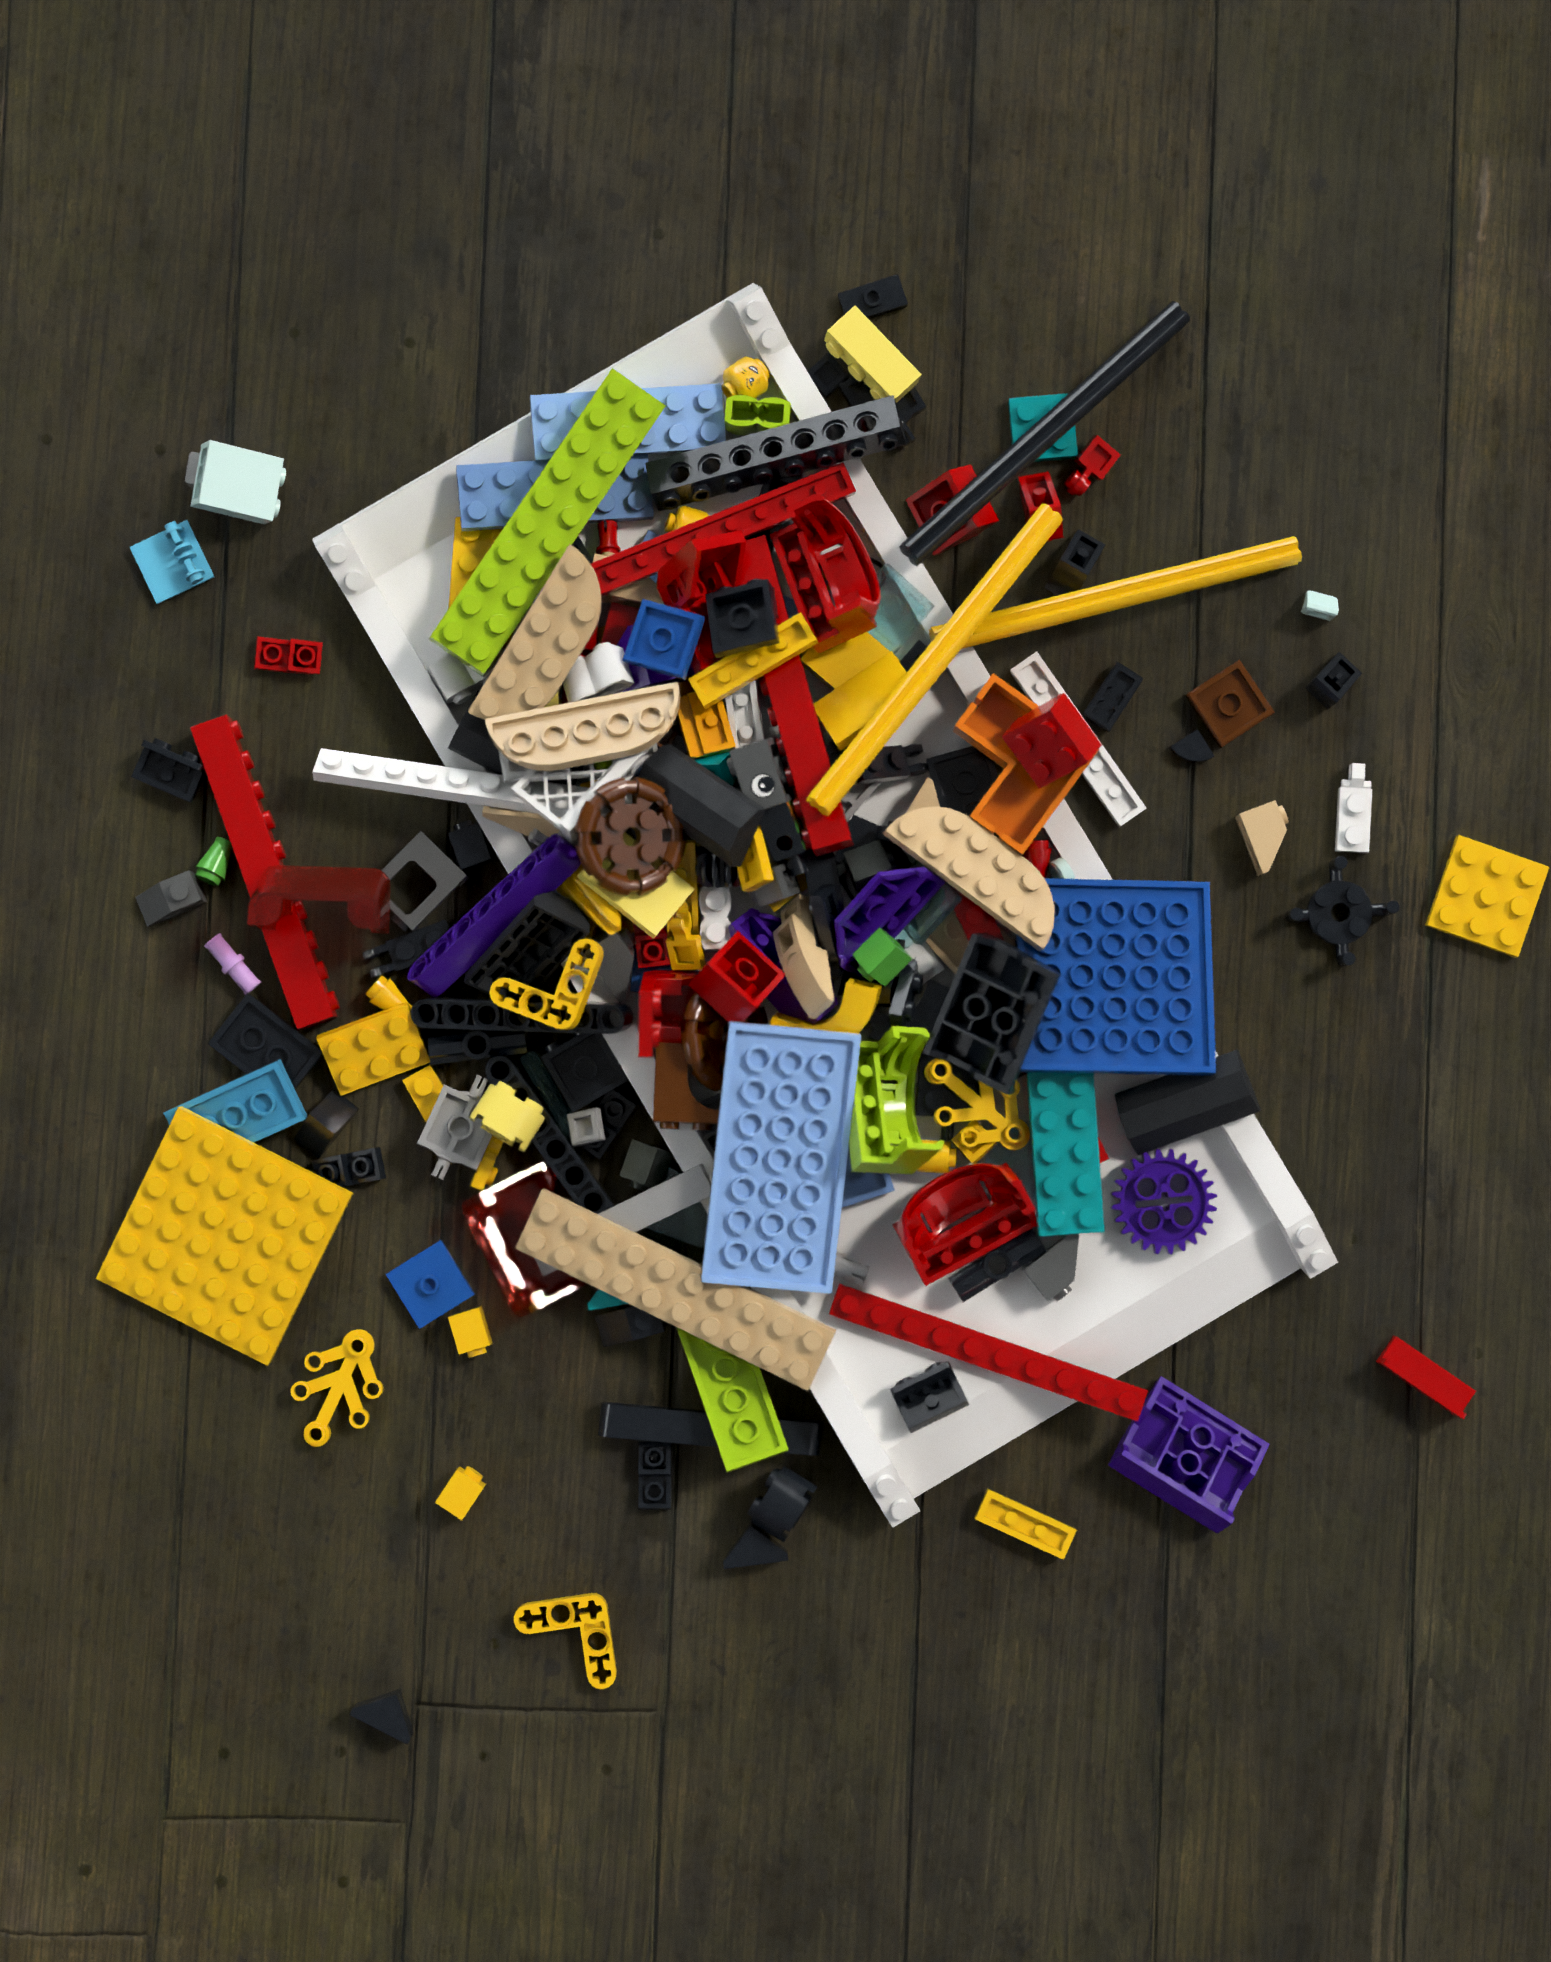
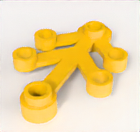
[924,1058,1030,1150]
[290,1329,384,1447]

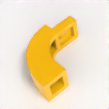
[770,977,882,1033]

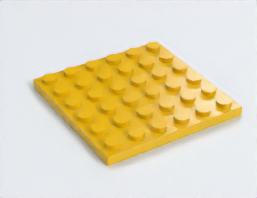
[96,1106,354,1366]

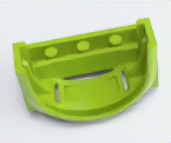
[849,1026,944,1174]

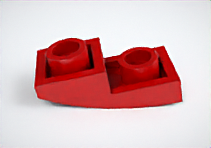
[254,636,323,675]
[633,923,671,968]

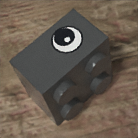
[727,737,795,809]

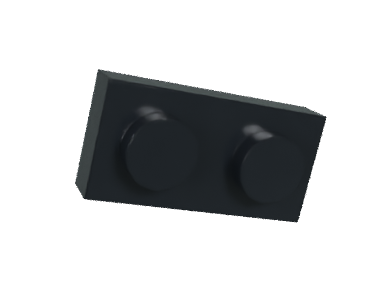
[889,960,923,1027]

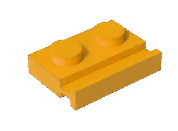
[677,692,736,760]

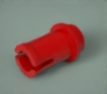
[596,520,621,555]

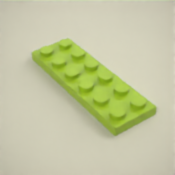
[676,1327,789,1473]

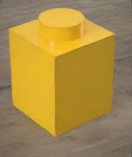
[448,1306,493,1358]
[435,1466,486,1520]

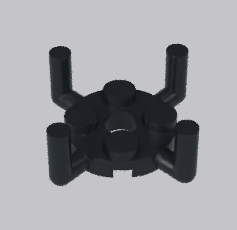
[1285,856,1400,967]

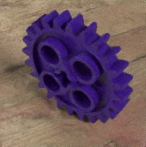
[1110,1149,1217,1254]

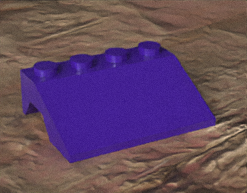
[1108,1376,1270,1534]

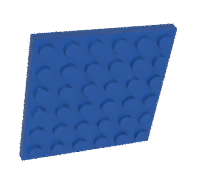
[1016,878,1216,1075]

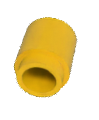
[918,1140,957,1173]

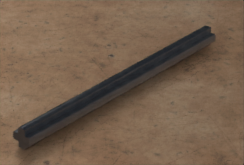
[899,301,1190,566]

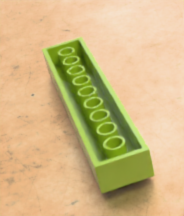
[429,368,666,676]

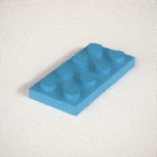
[164,1059,308,1142]

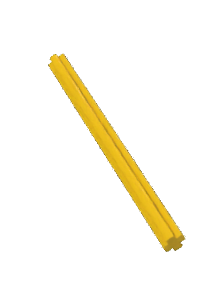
[806,503,1063,816]
[929,536,1302,649]

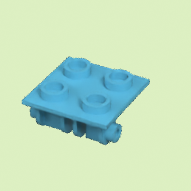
[130,520,215,604]

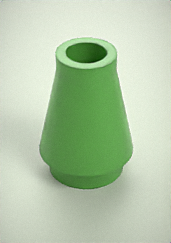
[195,836,233,886]

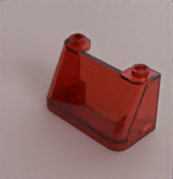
[248,865,391,934]
[462,1161,587,1317]

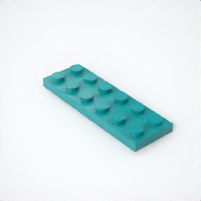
[1026,1072,1105,1236]

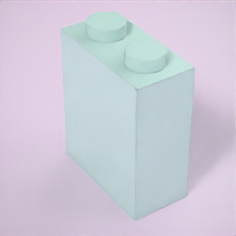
[190,440,286,524]

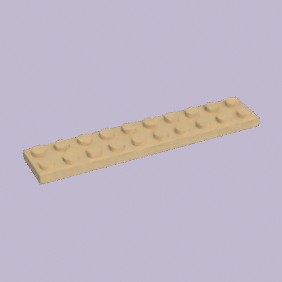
[516,1189,837,1391]

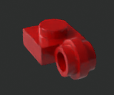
[1064,435,1121,496]

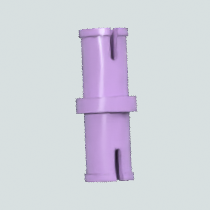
[204,933,261,995]

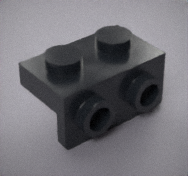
[131,738,206,803]
[890,1361,969,1433]

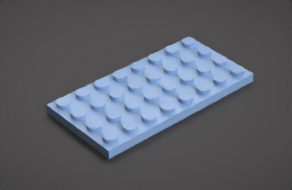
[701,1021,861,1294]

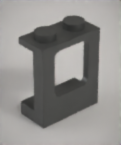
[367,831,469,932]

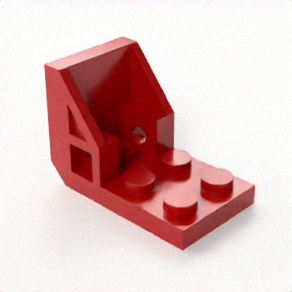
[657,530,746,674]
[638,970,702,1057]

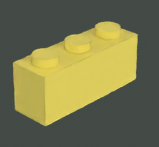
[824,306,922,403]

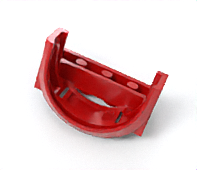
[770,493,881,654]
[892,1162,1037,1287]

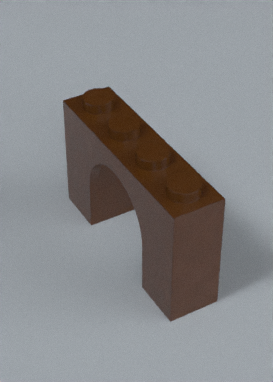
[653,1043,719,1131]

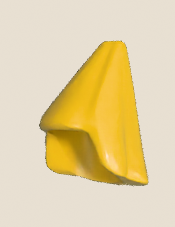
[556,864,622,935]

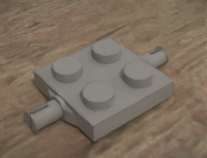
[417,1075,492,1180]

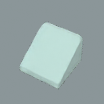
[1301,591,1339,621]

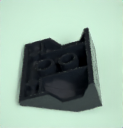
[923,933,1061,1095]

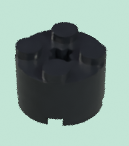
[747,1466,818,1542]

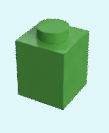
[852,927,912,986]

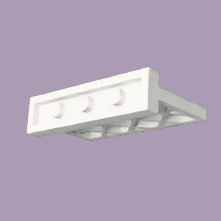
[511,743,657,844]

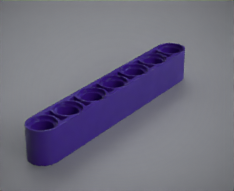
[407,834,581,997]

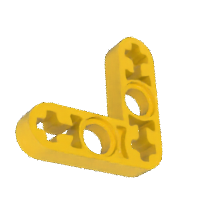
[490,938,604,1030]
[514,1593,617,1689]

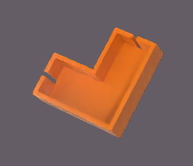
[953,673,1099,856]

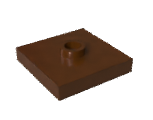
[1185,659,1275,748]

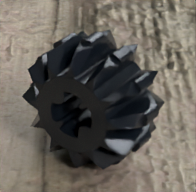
[695,851,741,888]

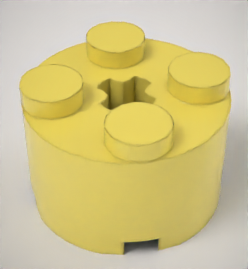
[469,1081,545,1152]

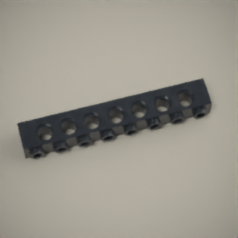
[645,395,906,511]

